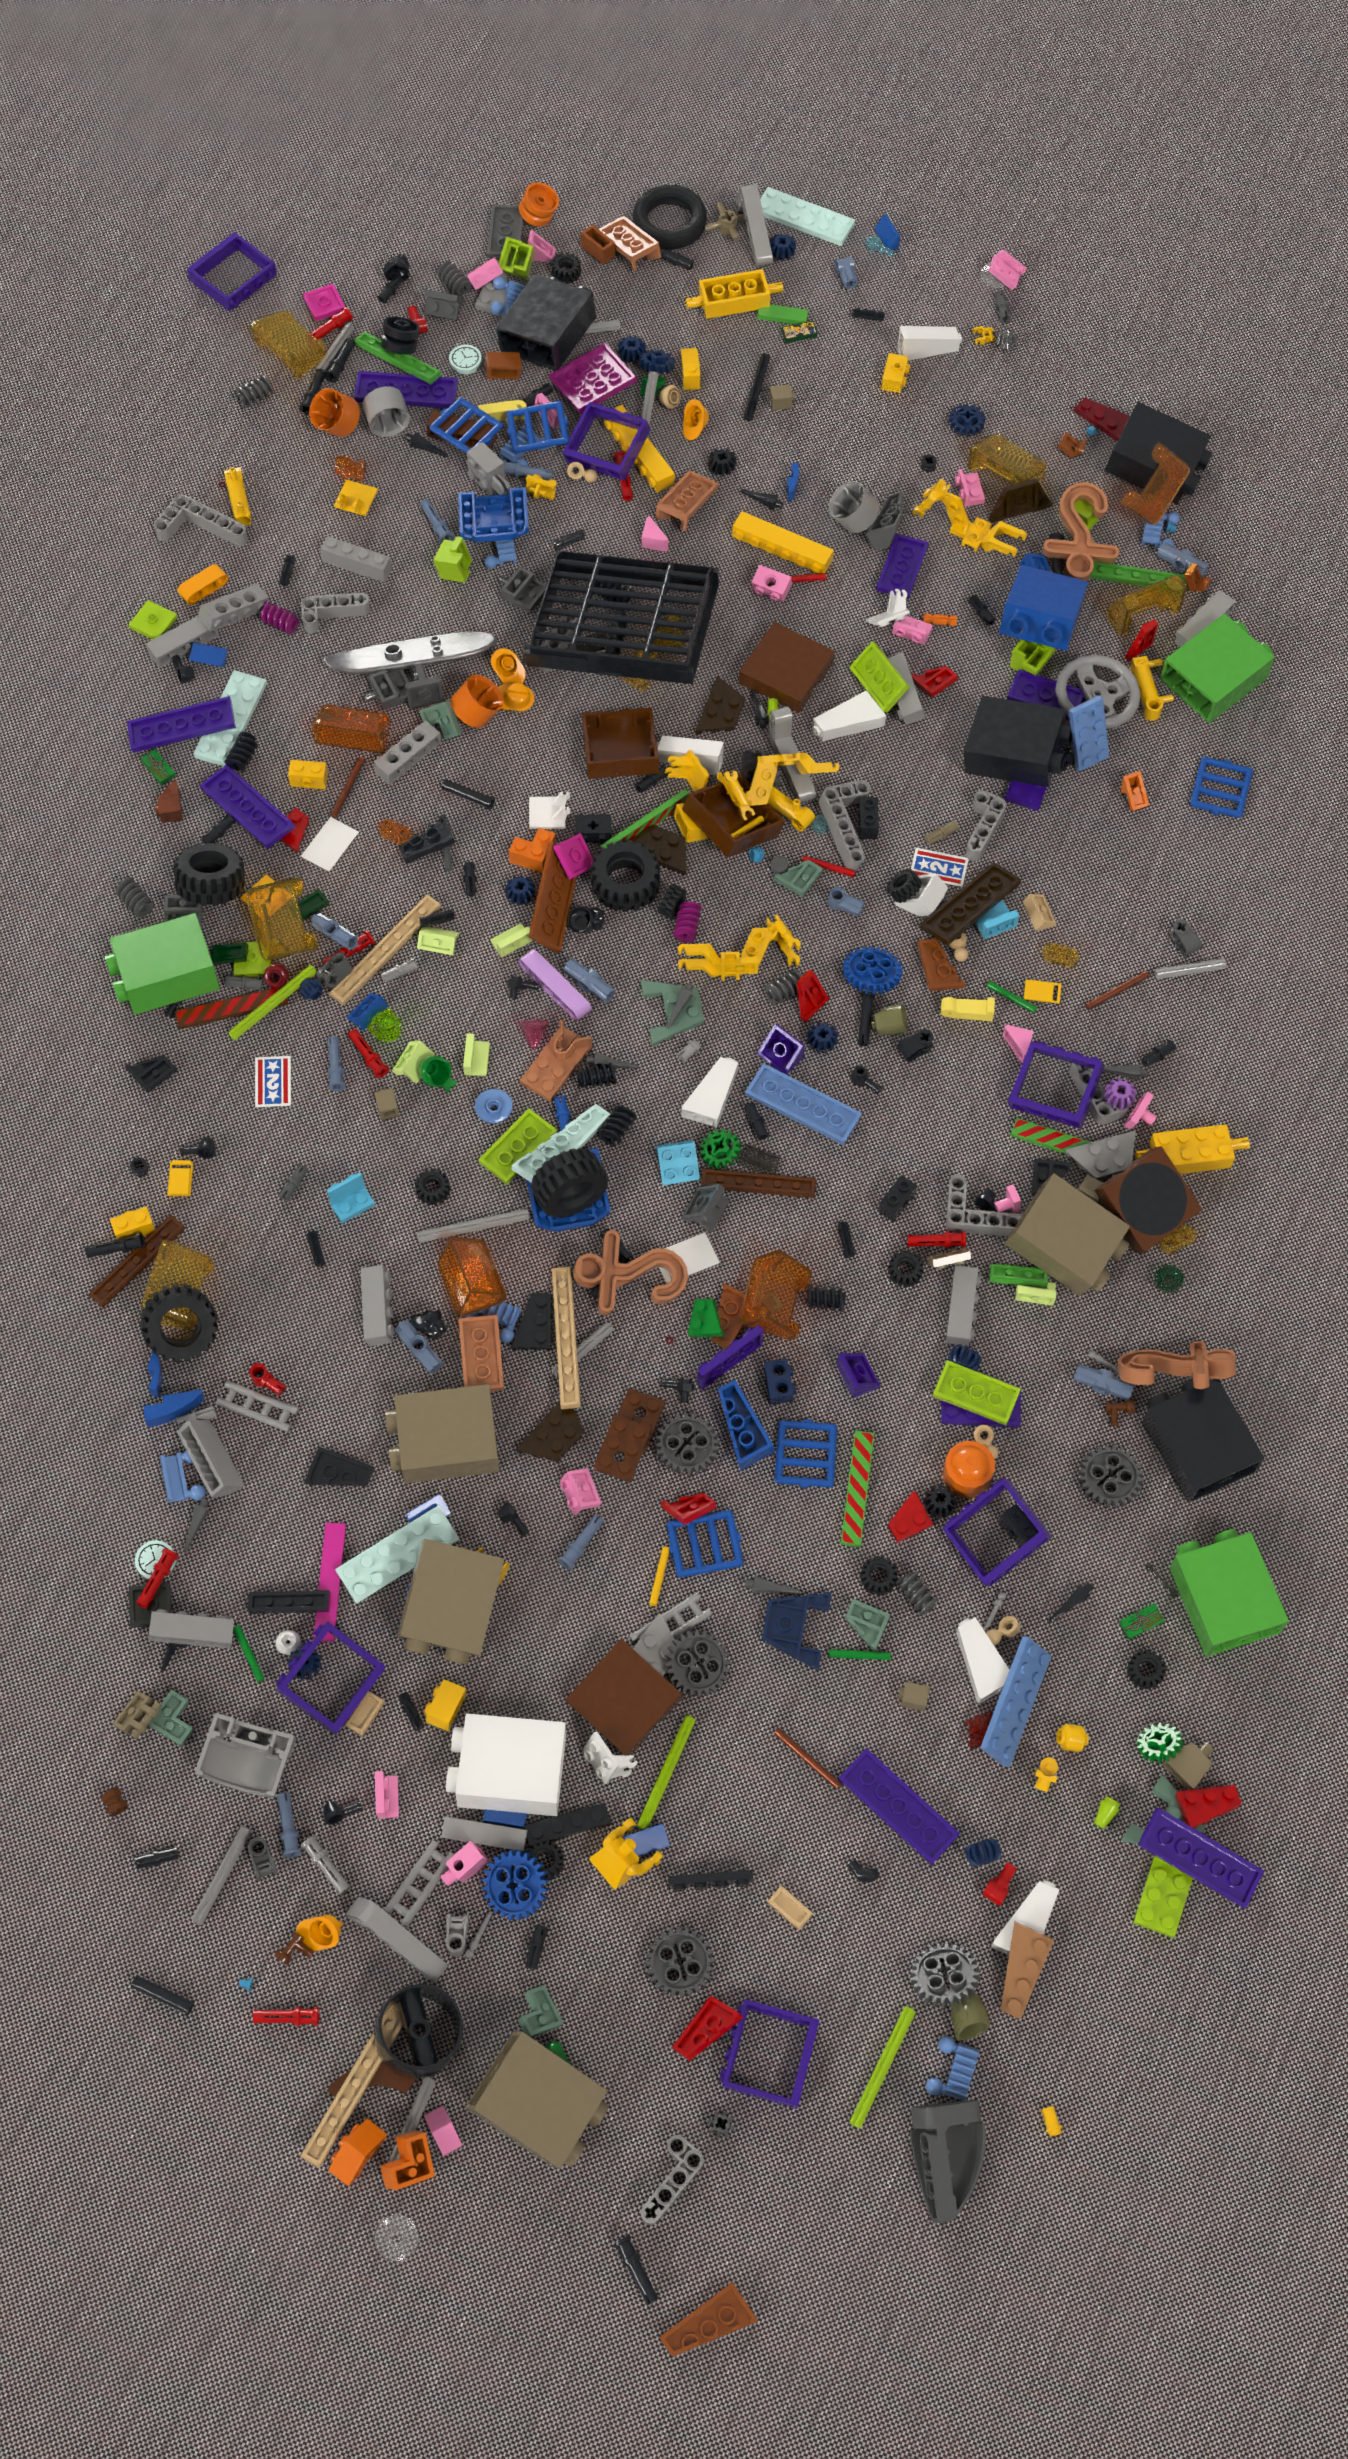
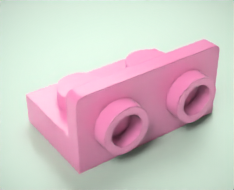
[988,249,1027,290]
[467,257,503,290]
[955,469,985,506]
[892,615,933,645]
[560,1468,601,1515]
[375,1771,399,1819]

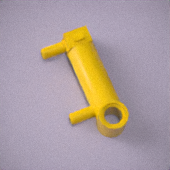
[224,467,251,526]
[1130,656,1174,721]
[768,786,815,832]

